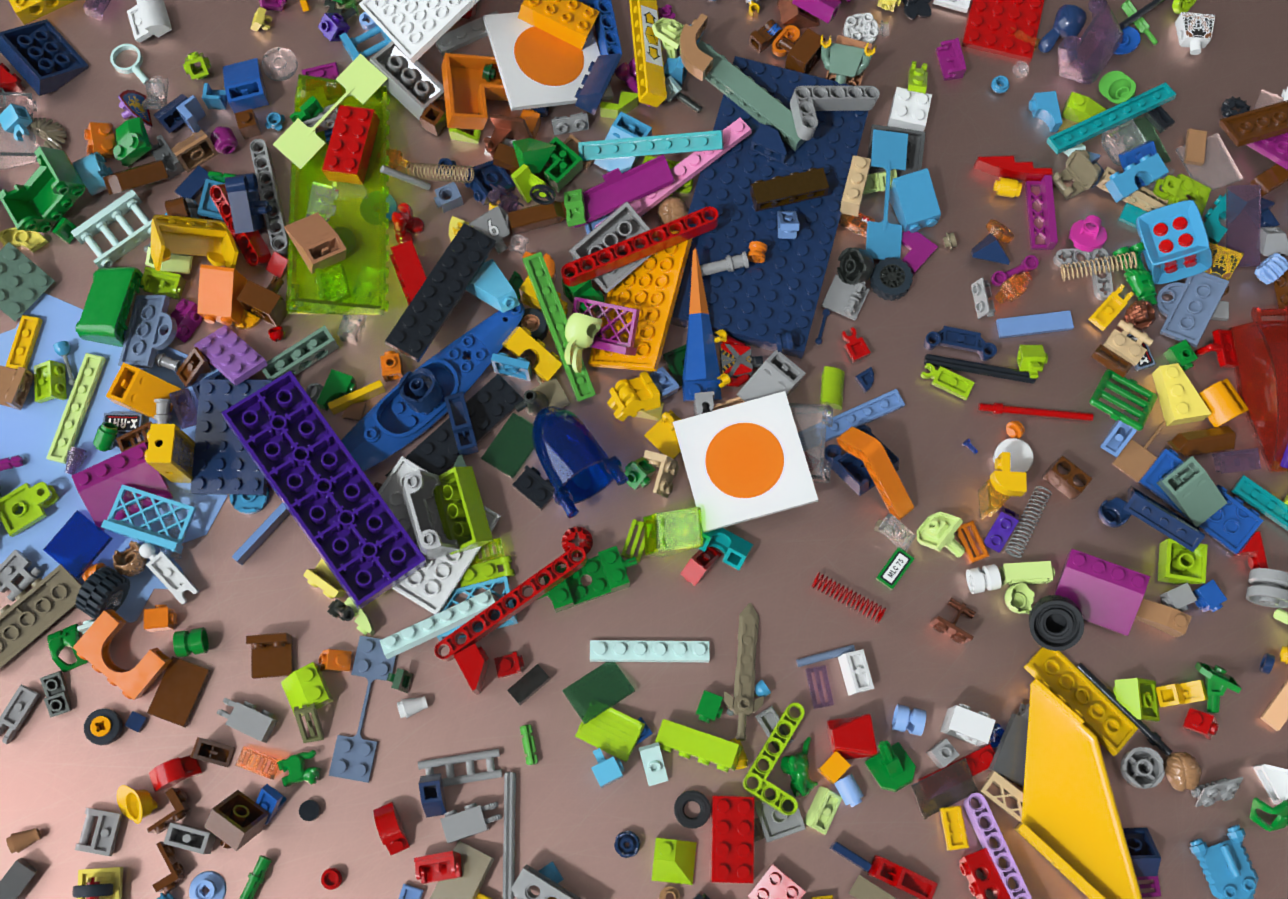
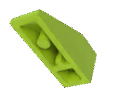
[1061,92,1115,134]

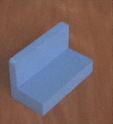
[176,95,206,133]

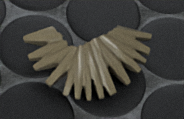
[29,118,67,149]

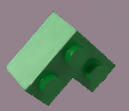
[544,137,583,193]
[562,273,604,316]

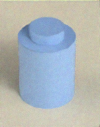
[834,773,864,807]

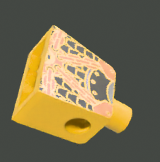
[1204,242,1243,280]

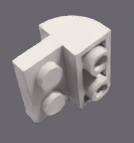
[127,0,172,43]

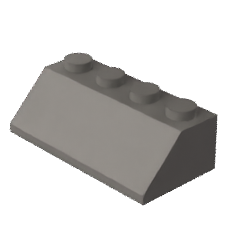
[369,41,444,120]

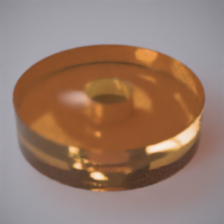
[986,219,1014,243]

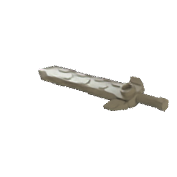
[723,603,764,741]

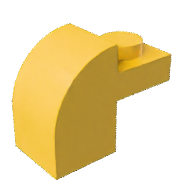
[990,452,1027,497]

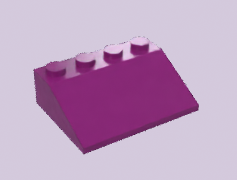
[72,442,173,532]
[1054,549,1150,636]

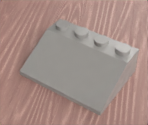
[568,202,659,294]

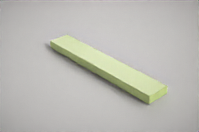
[46,353,106,464]

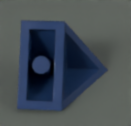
[971,231,1010,265]

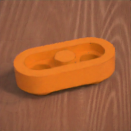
[771,25,800,57]

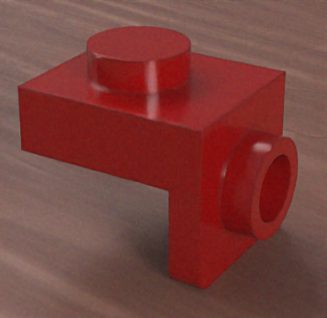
[1183,708,1219,740]

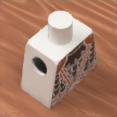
[1175,12,1215,55]

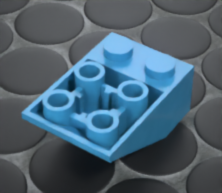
[594,112,652,173]

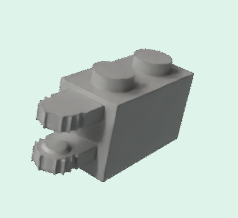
[217,698,278,743]
[440,802,502,843]

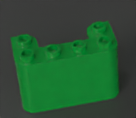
[0,146,86,233]

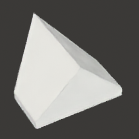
[1253,764,1288,805]

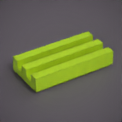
[621,519,652,562]

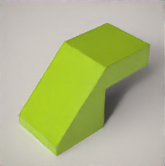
[600,91,639,119]

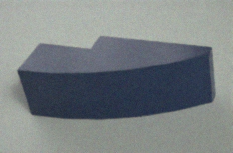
[444,392,479,456]

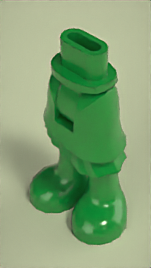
[1112,242,1158,306]

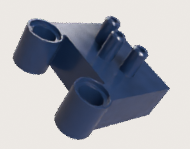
[225,173,272,234]
[824,425,899,496]

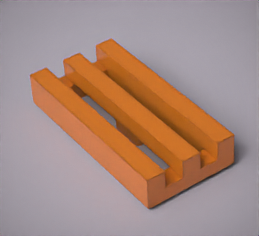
[956,521,989,564]

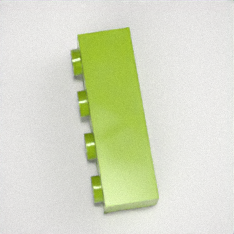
[655,719,743,773]

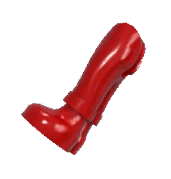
[392,203,425,244]

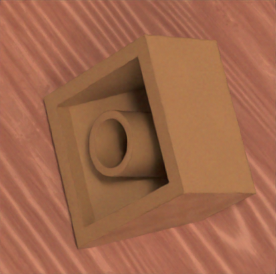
[171,130,218,173]

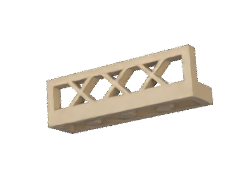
[1097,167,1168,212]
[980,771,1023,823]

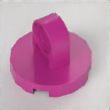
[1069,215,1107,252]

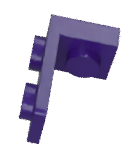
[983,506,1019,552]

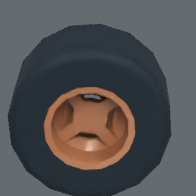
[517,308,548,341]

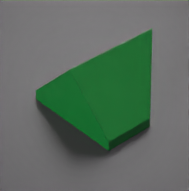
[512,138,556,174]

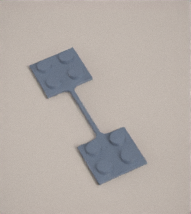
[329,635,396,783]

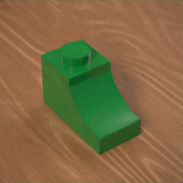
[317,369,357,411]

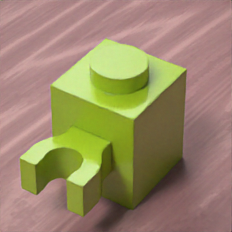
[1016,345,1048,378]

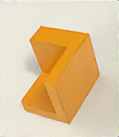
[817,752,851,784]

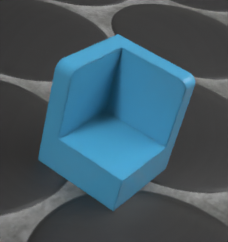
[202,83,227,110]

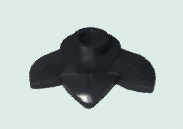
[902,0,932,20]

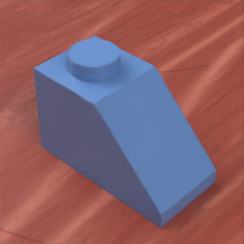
[1100,410,1138,457]

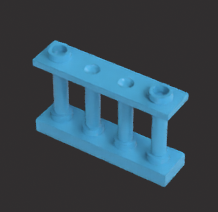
[339,24,392,98]

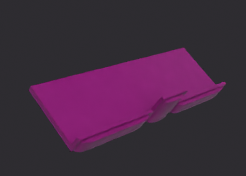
[574,154,675,228]

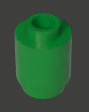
[93,422,118,452]

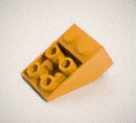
[106,362,182,419]

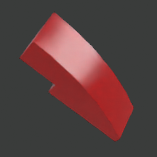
[867,855,938,899]

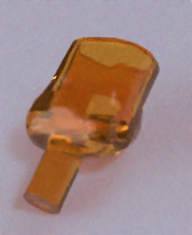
[376,147,410,169]

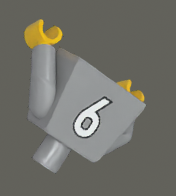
[452,200,510,254]

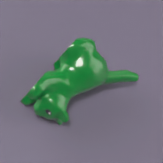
[780,737,818,797]

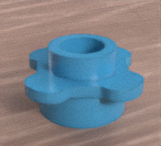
[265,112,285,131]

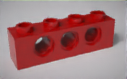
[959,848,1011,899]

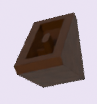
[191,737,235,767]

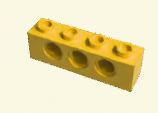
[9,0,76,25]

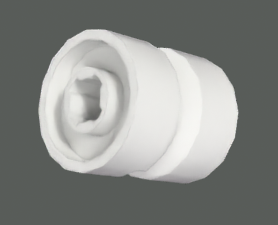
[966,564,1002,594]

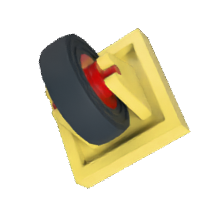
[72,867,123,899]

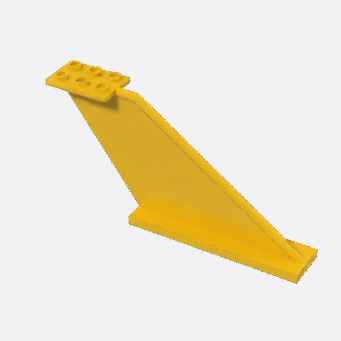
[1014,679,1142,899]

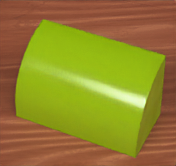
[820,366,845,410]

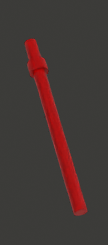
[978,403,1094,421]

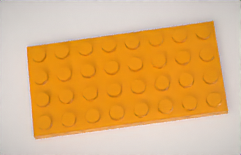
[588,231,692,372]

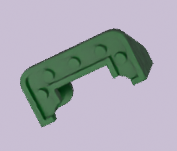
[75,267,144,347]

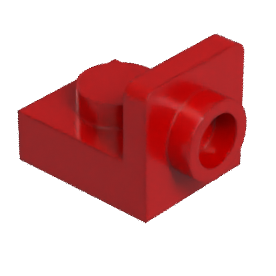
[494,651,525,678]

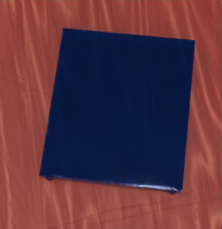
[43,510,113,579]

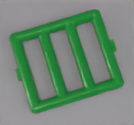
[1089,369,1157,431]

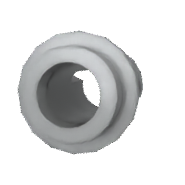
[155,353,181,372]

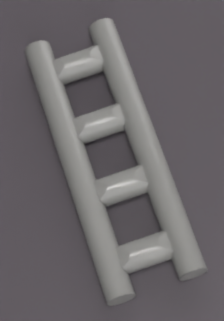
[418,748,503,787]

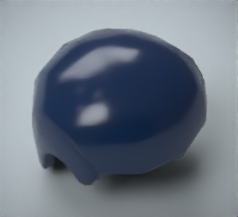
[1098,497,1131,528]

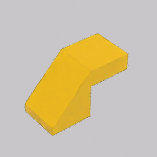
[1155,680,1208,707]

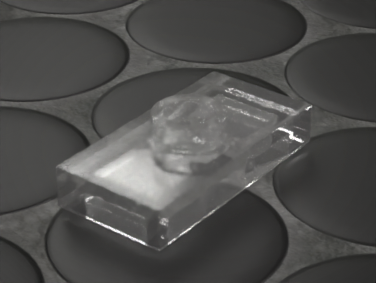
[878,513,916,552]

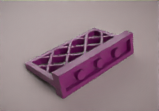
[572,297,640,356]

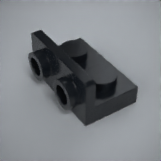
[512,465,557,511]

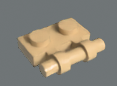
[1103,319,1154,366]

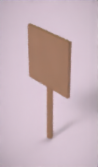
[1112,421,1166,482]

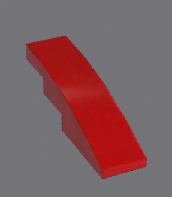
[974,156,1053,182]

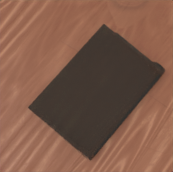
[911,758,978,820]

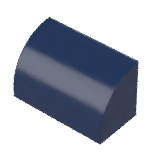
[153,94,188,133]

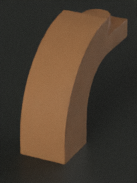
[680,13,713,81]

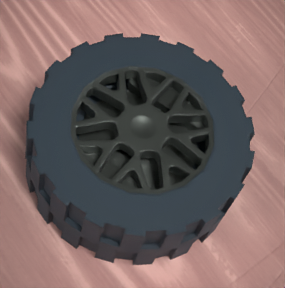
[870,257,913,301]

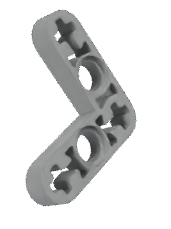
[1053,248,1114,301]

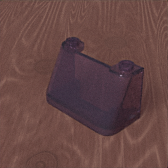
[1058,0,1123,84]

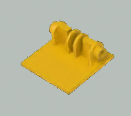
[644,410,681,459]

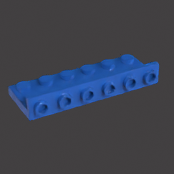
[1138,449,1264,554]

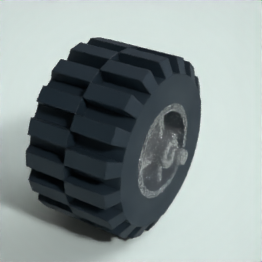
[76,566,130,620]

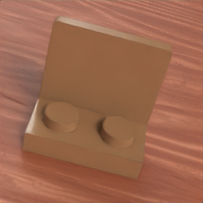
[0,365,34,410]

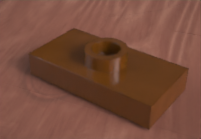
[1091,344,1132,378]

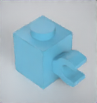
[0,104,33,142]

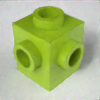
[183,52,211,80]

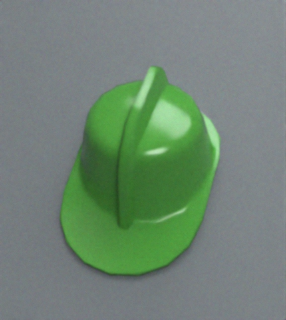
[1099,71,1136,105]

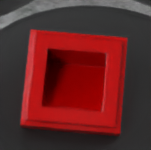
[266,251,292,279]

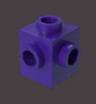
[318,13,350,41]

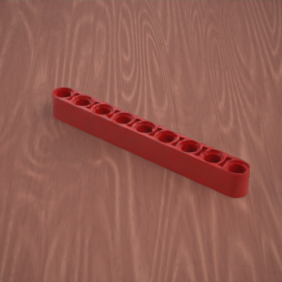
[561,206,719,287]
[434,546,588,661]

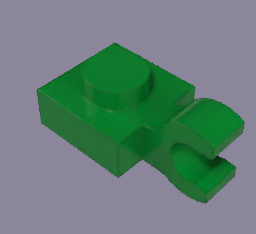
[290,96,324,122]

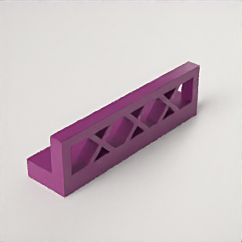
[1025,175,1058,250]

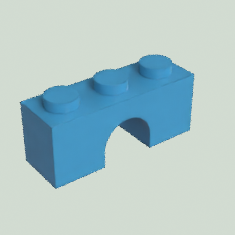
[1105,153,1169,203]

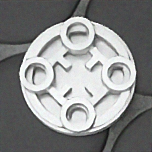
[843,13,879,44]
[993,438,1034,472]

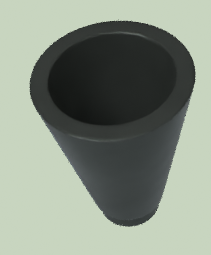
[514,390,549,417]

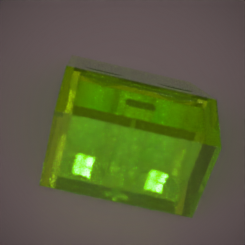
[643,507,703,558]

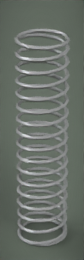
[1005,486,1052,558]

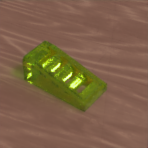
[471,538,505,565]

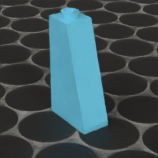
[466,259,520,313]

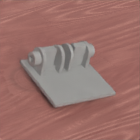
[821,274,870,321]
[1191,777,1243,807]

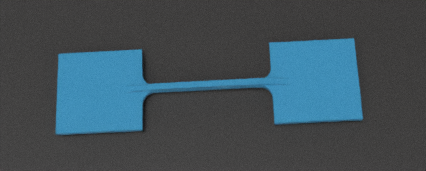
[866,129,908,260]

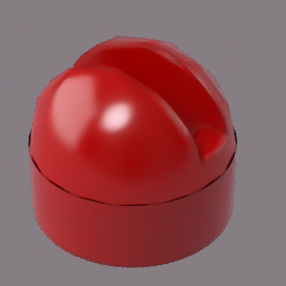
[268,326,284,342]

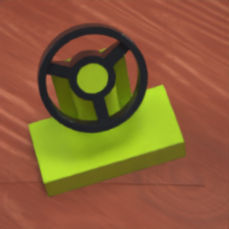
[511,164,556,205]

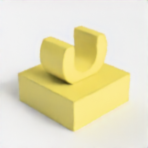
[250,6,272,32]

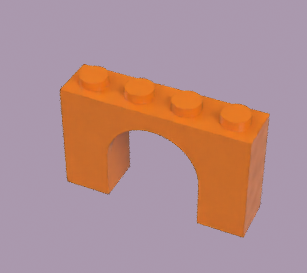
[73,609,172,700]

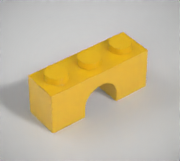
[502,326,562,381]

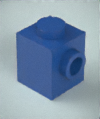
[1192,580,1227,613]

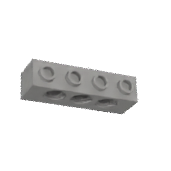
[510,864,581,899]

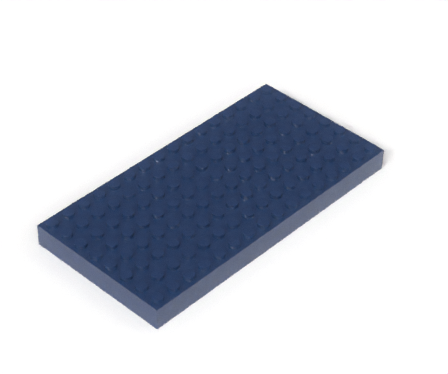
[670,56,869,359]

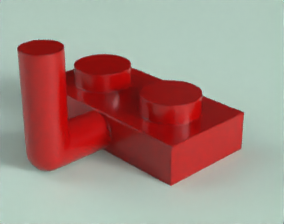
[1194,329,1239,368]

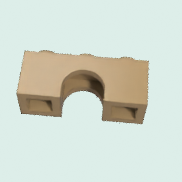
[840,155,871,217]

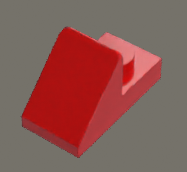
[1234,531,1268,569]

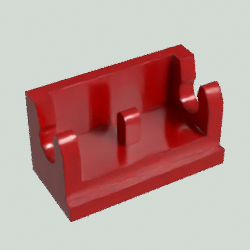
[414,851,462,884]

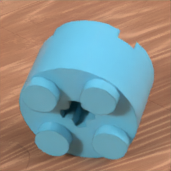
[72,152,113,196]

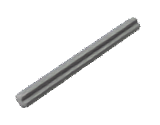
[503,772,516,899]

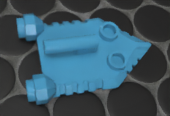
[1189,825,1259,899]

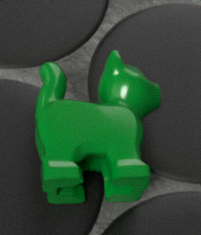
[277,750,321,787]

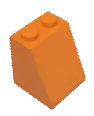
[197,264,248,326]

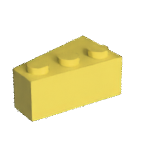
[1152,363,1211,426]

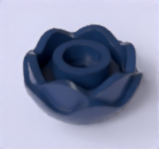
[614,831,640,858]

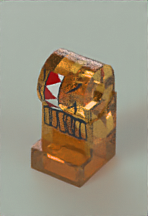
[839,212,875,237]

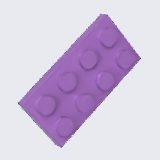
[194,325,268,386]

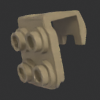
[1052,150,1101,200]

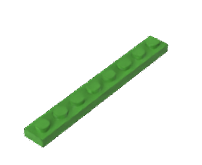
[522,252,596,402]

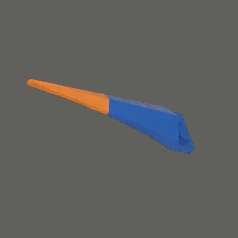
[682,248,722,402]

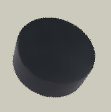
[299,800,321,821]

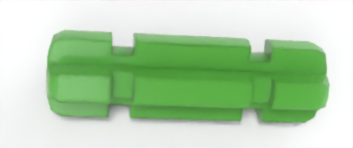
[520,725,538,765]

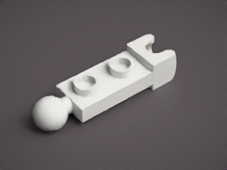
[139,543,199,605]

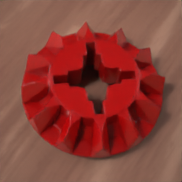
[562,526,593,557]

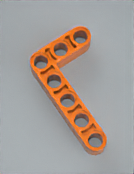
[836,426,914,521]

